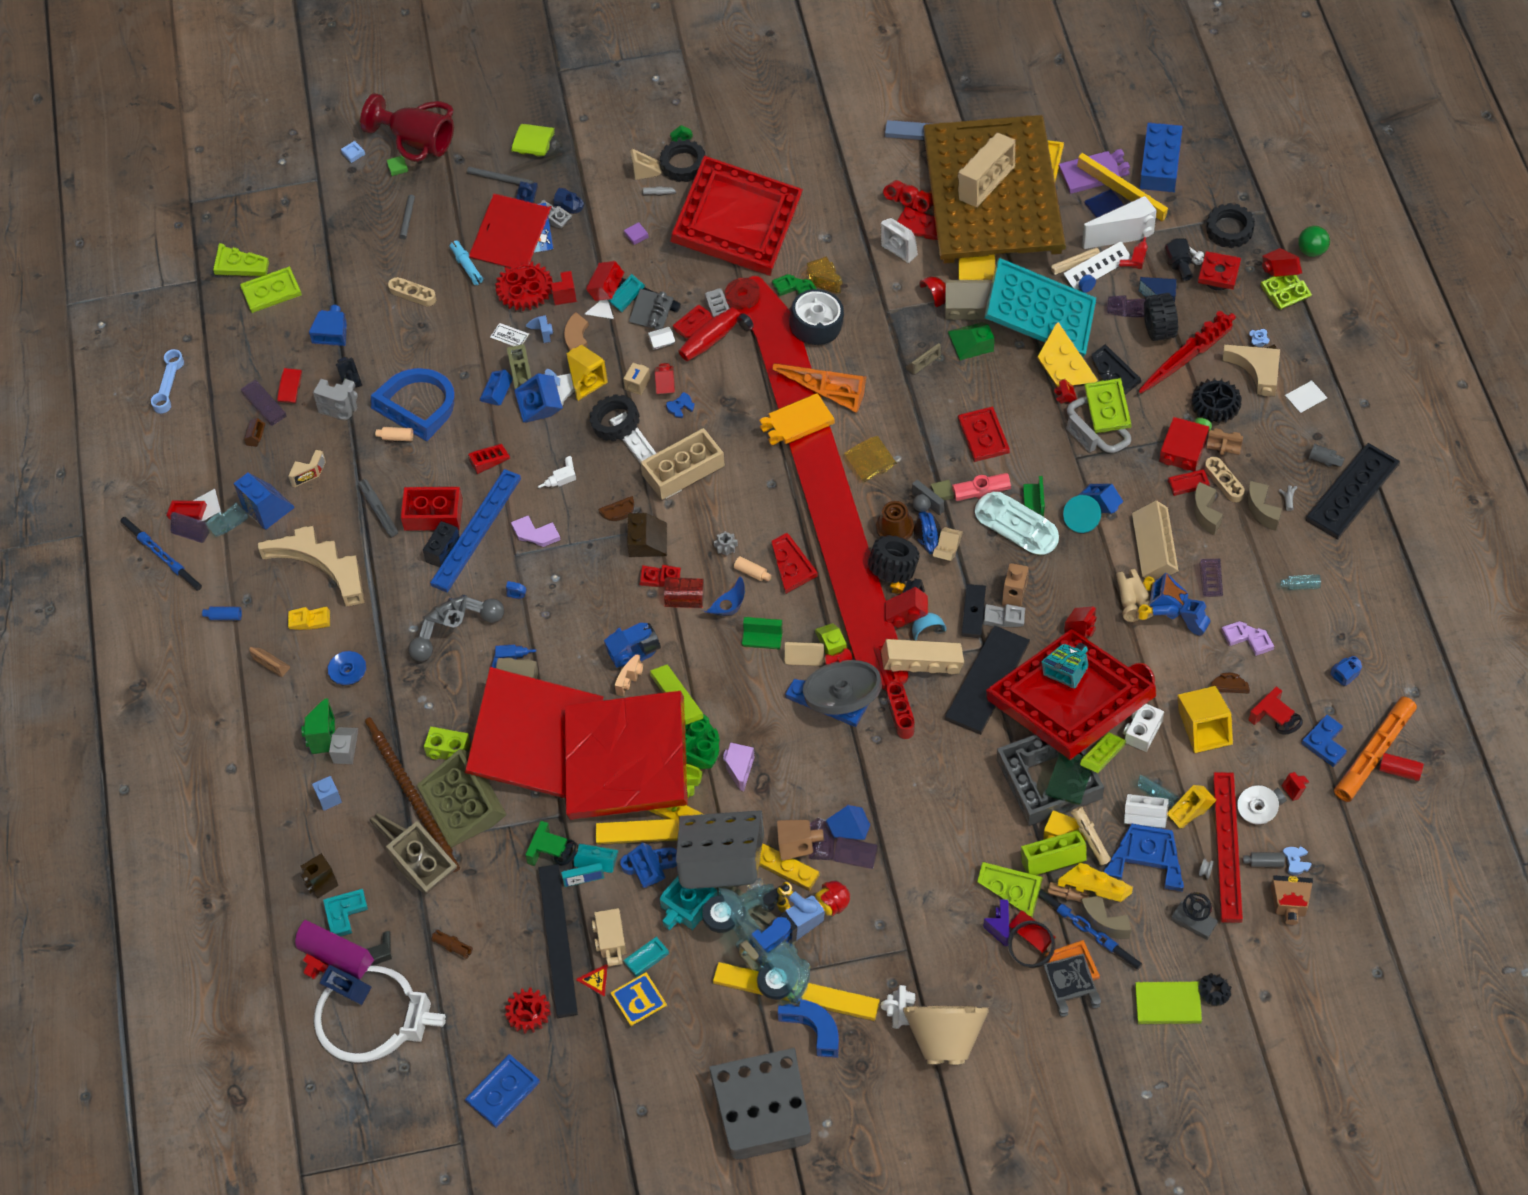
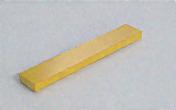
[1077,153,1168,222]

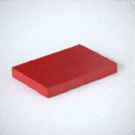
[958,406,1010,462]

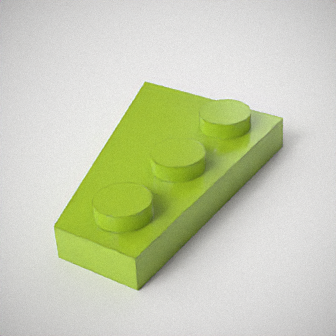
[213,243,269,276]
[977,862,1043,918]

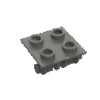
[629,289,673,330]

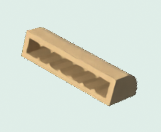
[1132,500,1179,579]

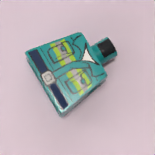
[1042,643,1088,689]

